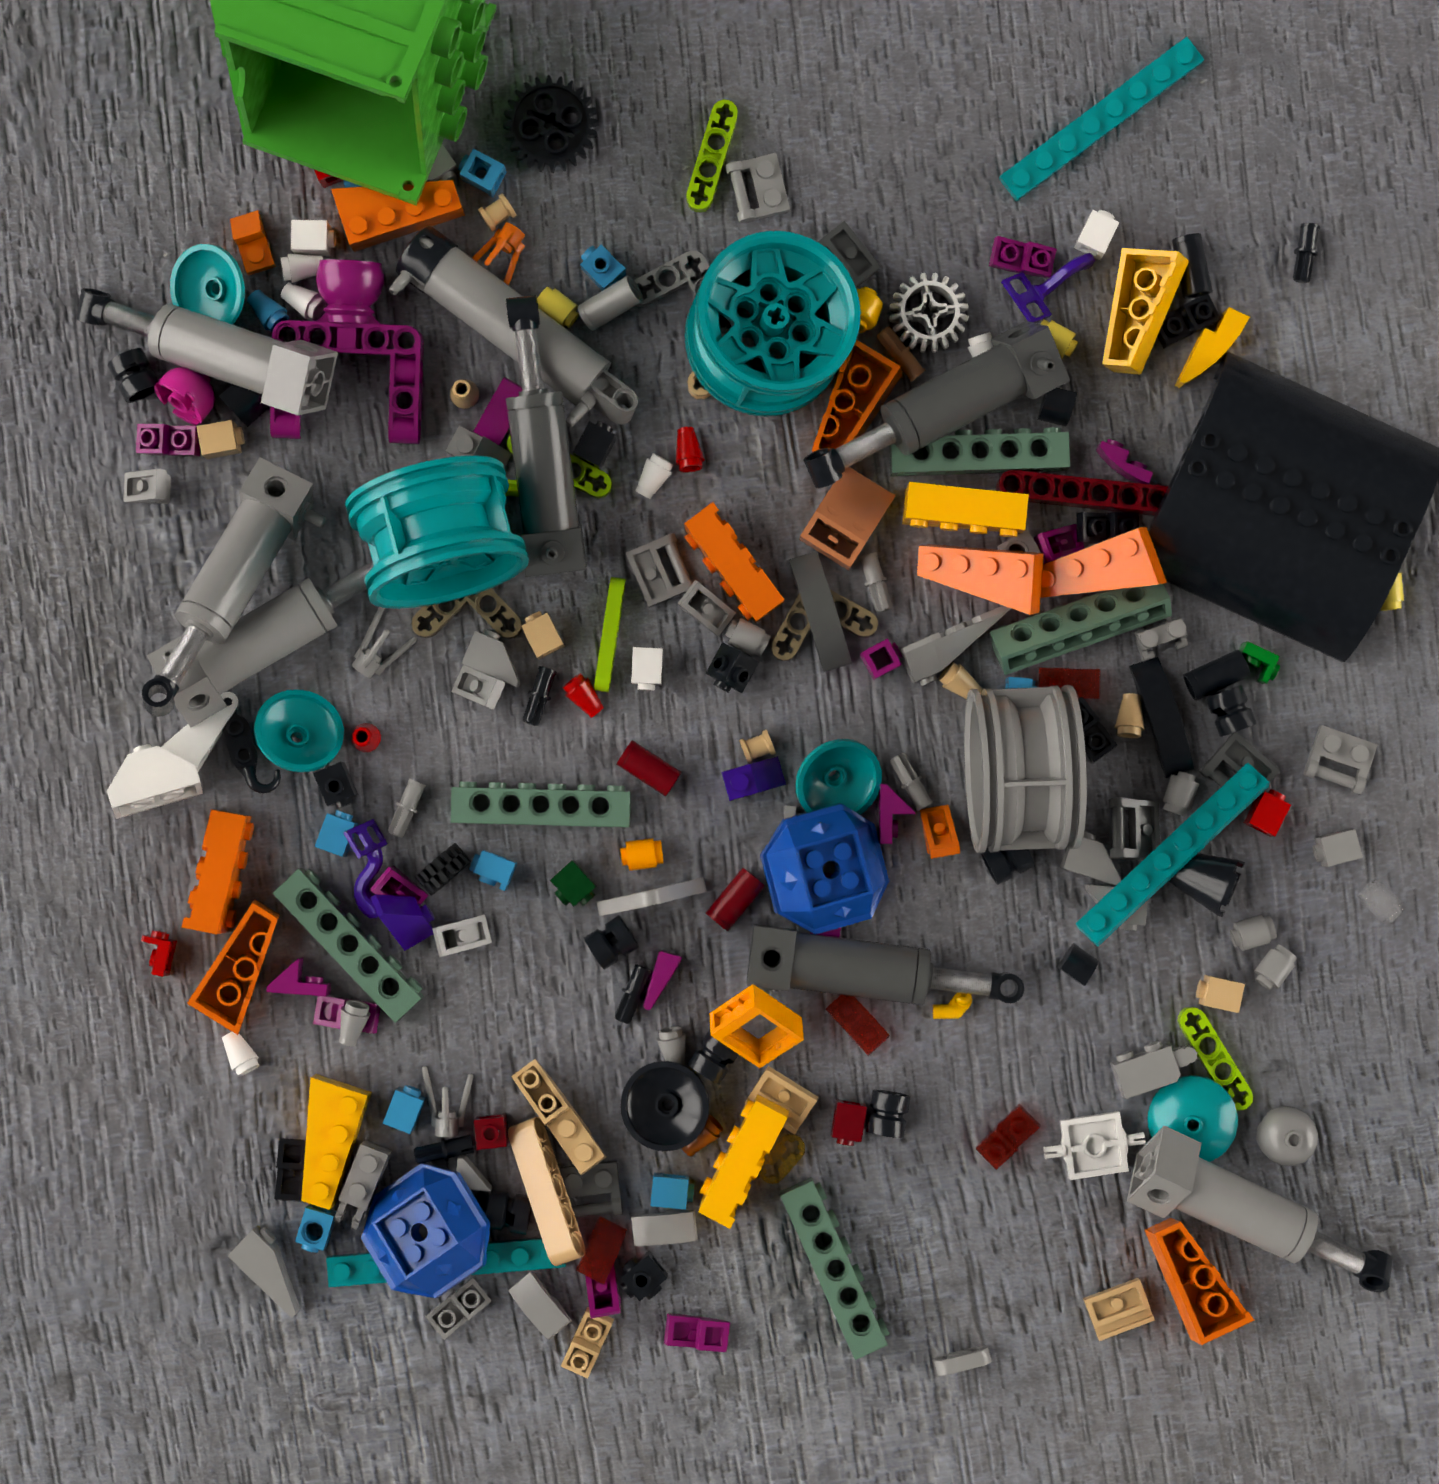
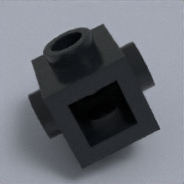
[705,642,759,693]
[620,1251,668,1301]

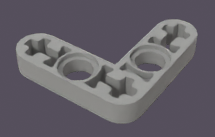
[634,250,731,331]
[596,877,707,916]

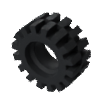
[416,843,471,896]

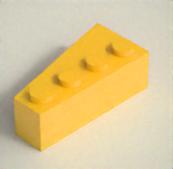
[1102,248,1189,375]
[902,482,1029,537]
[301,1074,372,1210]
[698,1094,789,1229]

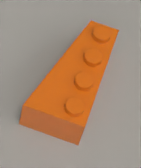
[331,180,465,252]
[812,339,902,452]
[684,502,785,623]
[1041,527,1167,598]
[917,544,1044,615]
[181,809,254,934]
[187,899,280,1035]
[1144,1218,1254,1345]

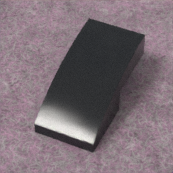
[274,1138,306,1202]

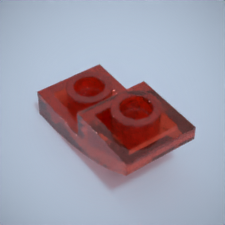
[1039,668,1101,699]
[826,995,890,1056]
[975,1104,1040,1170]
[576,1216,627,1285]

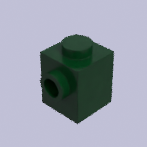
[550,860,597,907]

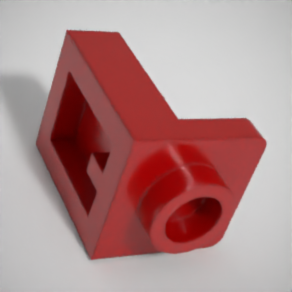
[141,930,177,977]

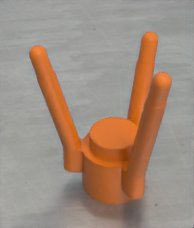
[472,222,525,285]

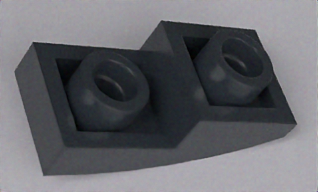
[1157,293,1221,349]
[1076,512,1139,543]
[1078,697,1117,764]

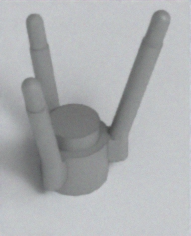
[352,607,417,679]
[422,1066,473,1137]

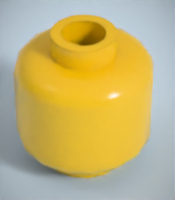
[857,287,883,333]

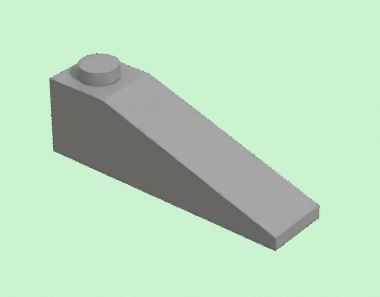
[900,606,1011,686]

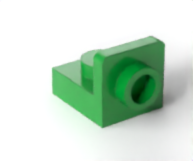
[1239,641,1280,684]

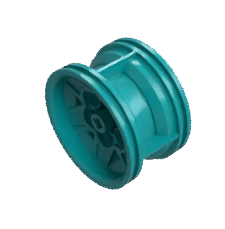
[685,231,861,417]
[345,456,529,609]

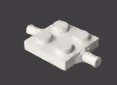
[1043,1111,1146,1180]

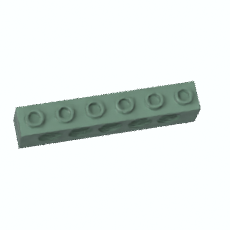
[889,427,1070,477]
[990,584,1172,675]
[451,781,631,827]
[272,868,424,1023]
[779,1177,890,1360]

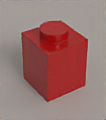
[1243,789,1291,837]

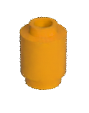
[620,838,664,871]

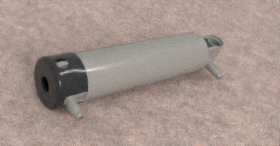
[389,226,638,427]

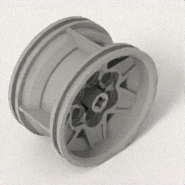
[964,685,1087,853]

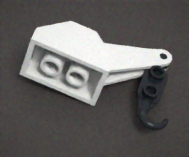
[107,692,281,819]

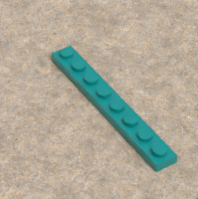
[999,37,1205,202]
[1076,763,1270,947]
[326,1238,566,1287]

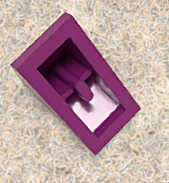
[1033,523,1085,564]
[370,866,429,905]

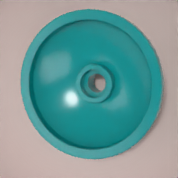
[170,244,245,324]
[254,690,344,772]
[795,739,882,815]
[1148,1075,1238,1162]

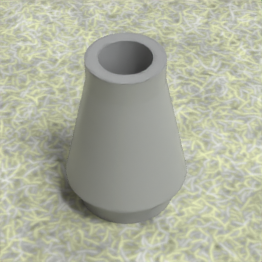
[339,1000,370,1047]
[657,1026,686,1066]

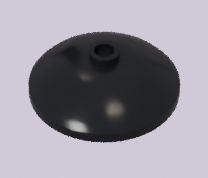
[620,1061,710,1151]

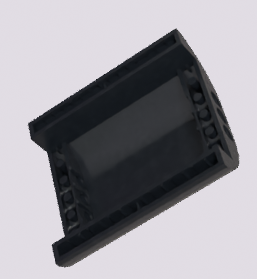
[1148,351,1439,662]

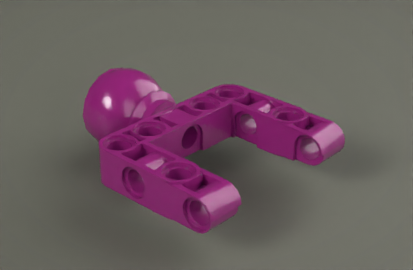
[270,259,424,444]

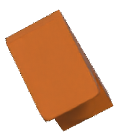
[230,210,276,276]
[919,805,960,859]

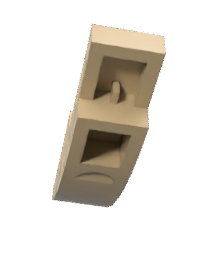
[511,1059,606,1175]

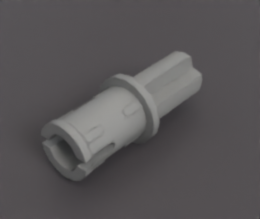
[859,552,892,612]
[890,753,933,811]
[388,778,427,838]

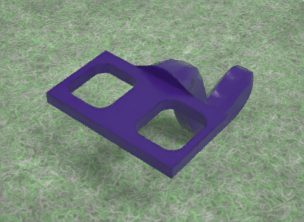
[1001,253,1096,323]
[343,819,388,918]

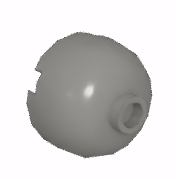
[1256,1106,1318,1166]

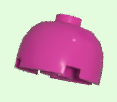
[154,367,215,425]

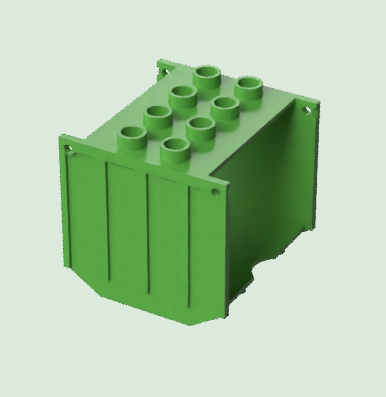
[210,0,496,206]

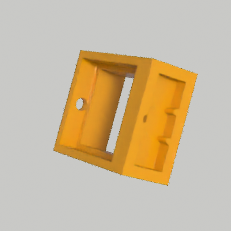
[709,984,804,1068]

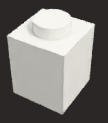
[1074,210,1119,260]
[291,220,336,256]
[631,647,663,691]

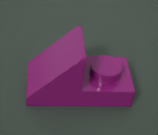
[879,784,916,844]
[266,957,331,996]
[584,1257,621,1319]

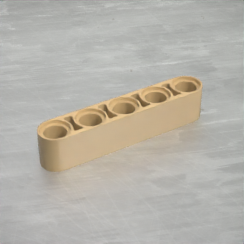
[508,1117,585,1266]

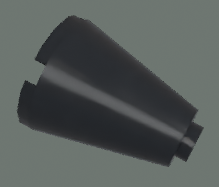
[1168,853,1245,917]

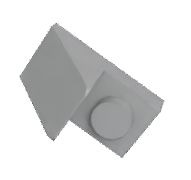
[446,425,512,468]
[123,469,171,504]
[678,580,736,637]
[451,665,505,710]
[432,914,492,957]
[456,1155,493,1195]

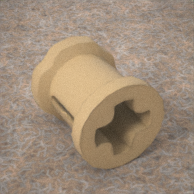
[478,193,517,232]
[687,372,711,399]
[739,729,776,764]

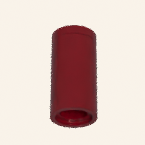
[616,740,682,797]
[705,868,765,932]

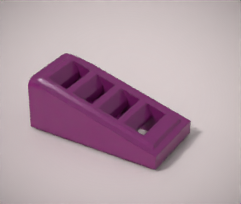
[643,950,682,1010]

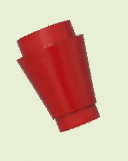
[676,427,705,473]
[562,673,604,718]
[351,723,381,752]

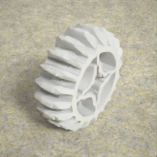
[889,273,969,353]

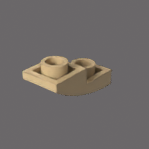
[561,1307,614,1379]

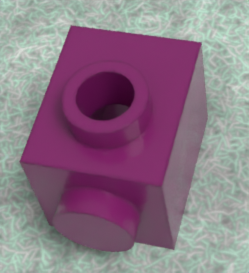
[860,638,903,681]

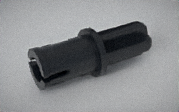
[1293,223,1320,283]
[523,666,557,726]
[615,964,653,1024]
[414,1134,474,1164]

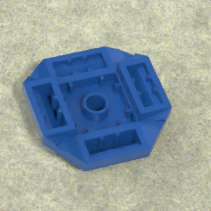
[760,803,889,935]
[361,1163,491,1298]

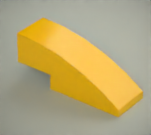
[1174,307,1250,388]

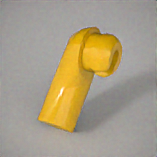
[932,992,973,1019]

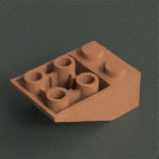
[799,467,895,571]

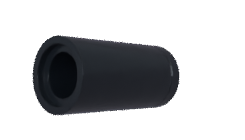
[1172,233,1213,299]
[1183,649,1250,701]

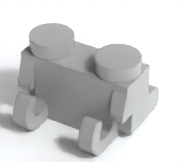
[1134,616,1188,662]

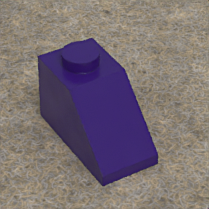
[721,756,786,801]
[370,895,435,951]

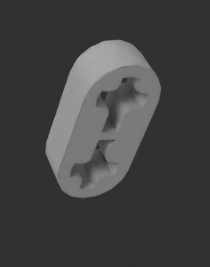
[933,1345,992,1376]

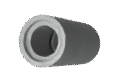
[578,275,643,331]

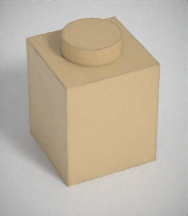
[196,420,245,459]
[521,611,565,659]
[1196,975,1245,1013]

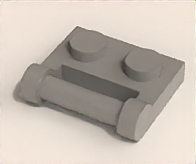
[725,153,790,223]
[626,533,695,608]
[1304,725,1378,795]

